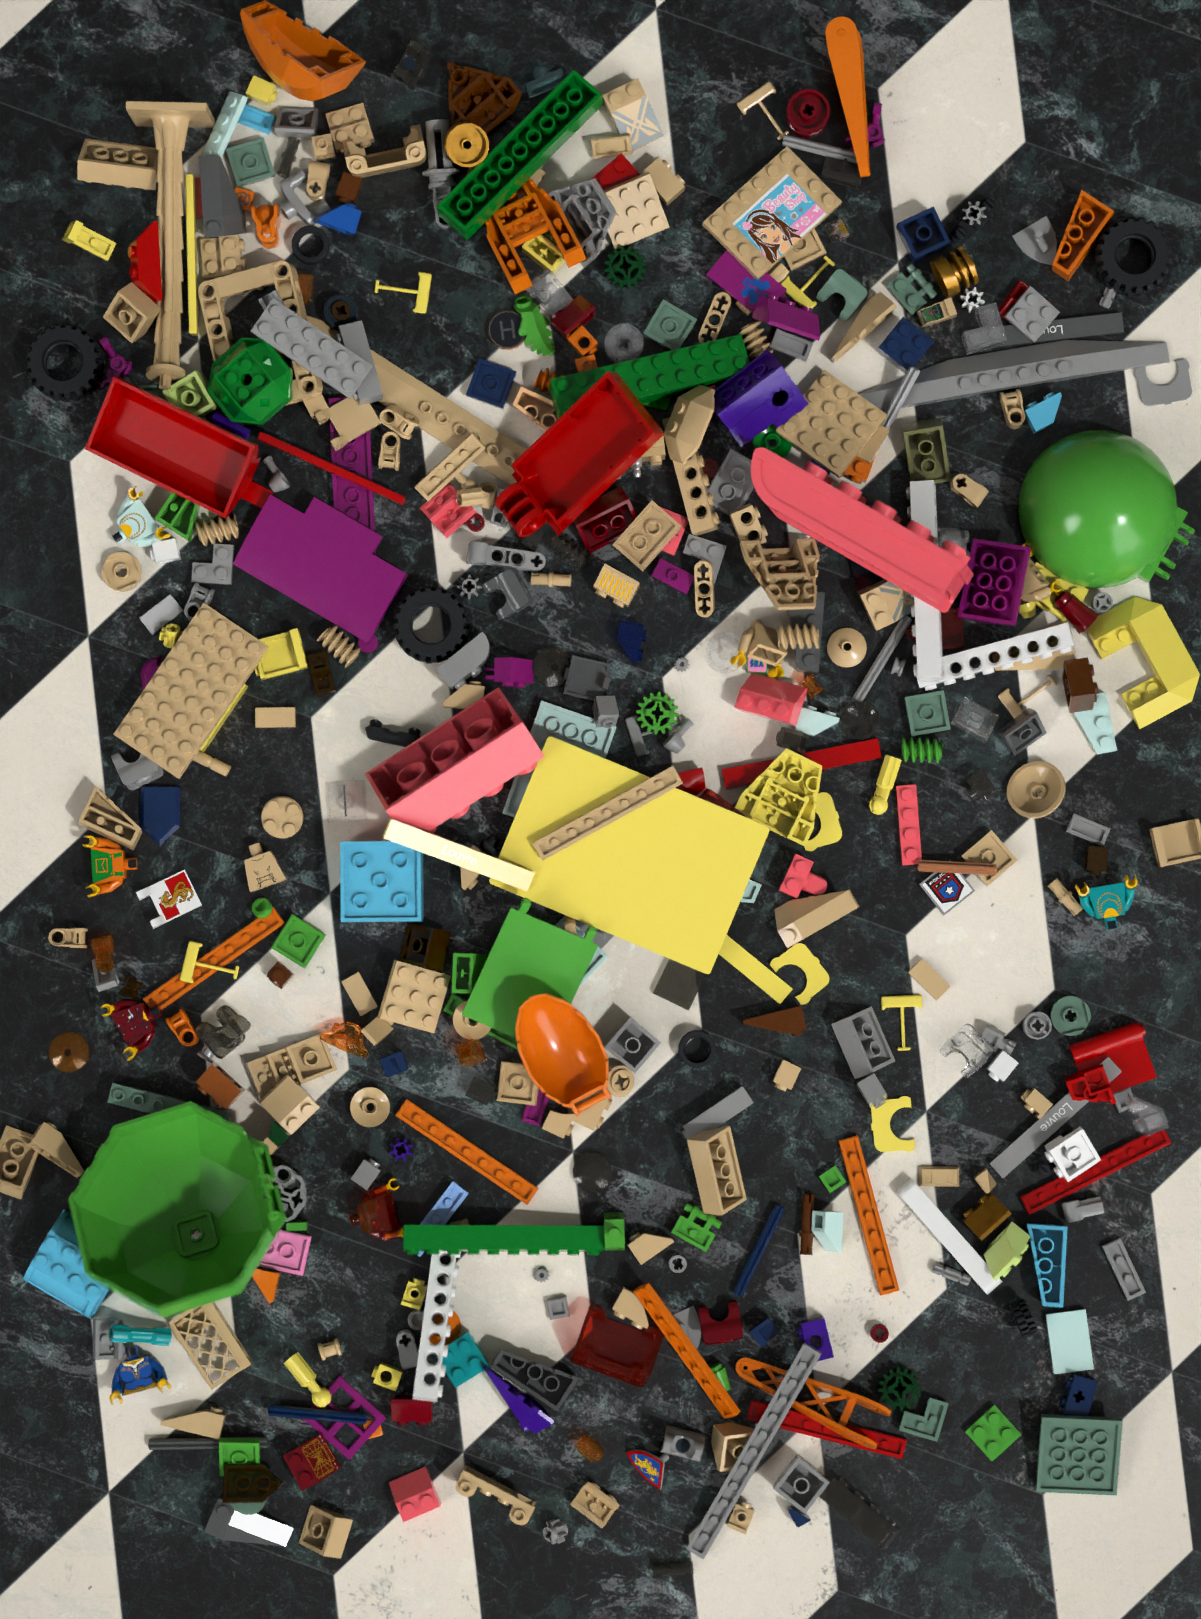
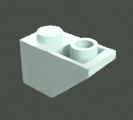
[794,705,840,737]
[811,1210,844,1252]

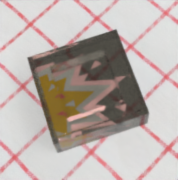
[824,217,851,244]

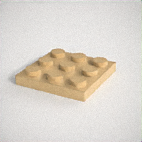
[603,172,670,250]
[377,960,451,1033]

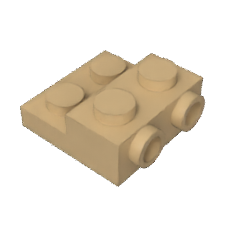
[325,103,375,154]
[200,234,246,280]

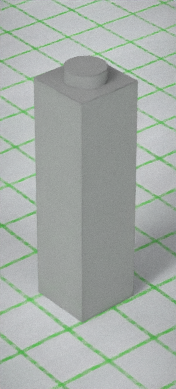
[682,1086,754,1139]

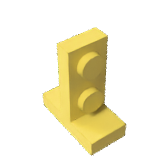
[62,220,116,261]

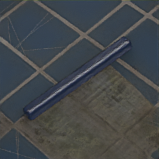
[733,1204,784,1297]
[268,1404,367,1424]

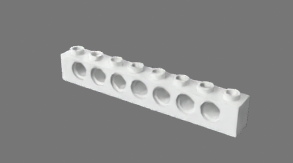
[913,622,1076,691]
[413,1251,461,1402]

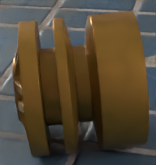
[930,245,979,298]

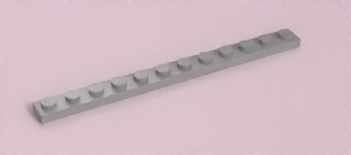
[686,1343,822,1559]

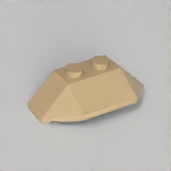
[664,385,715,464]

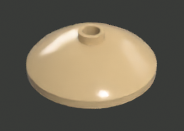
[1007,761,1066,818]

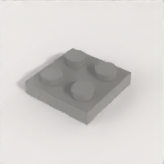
[1004,286,1060,343]

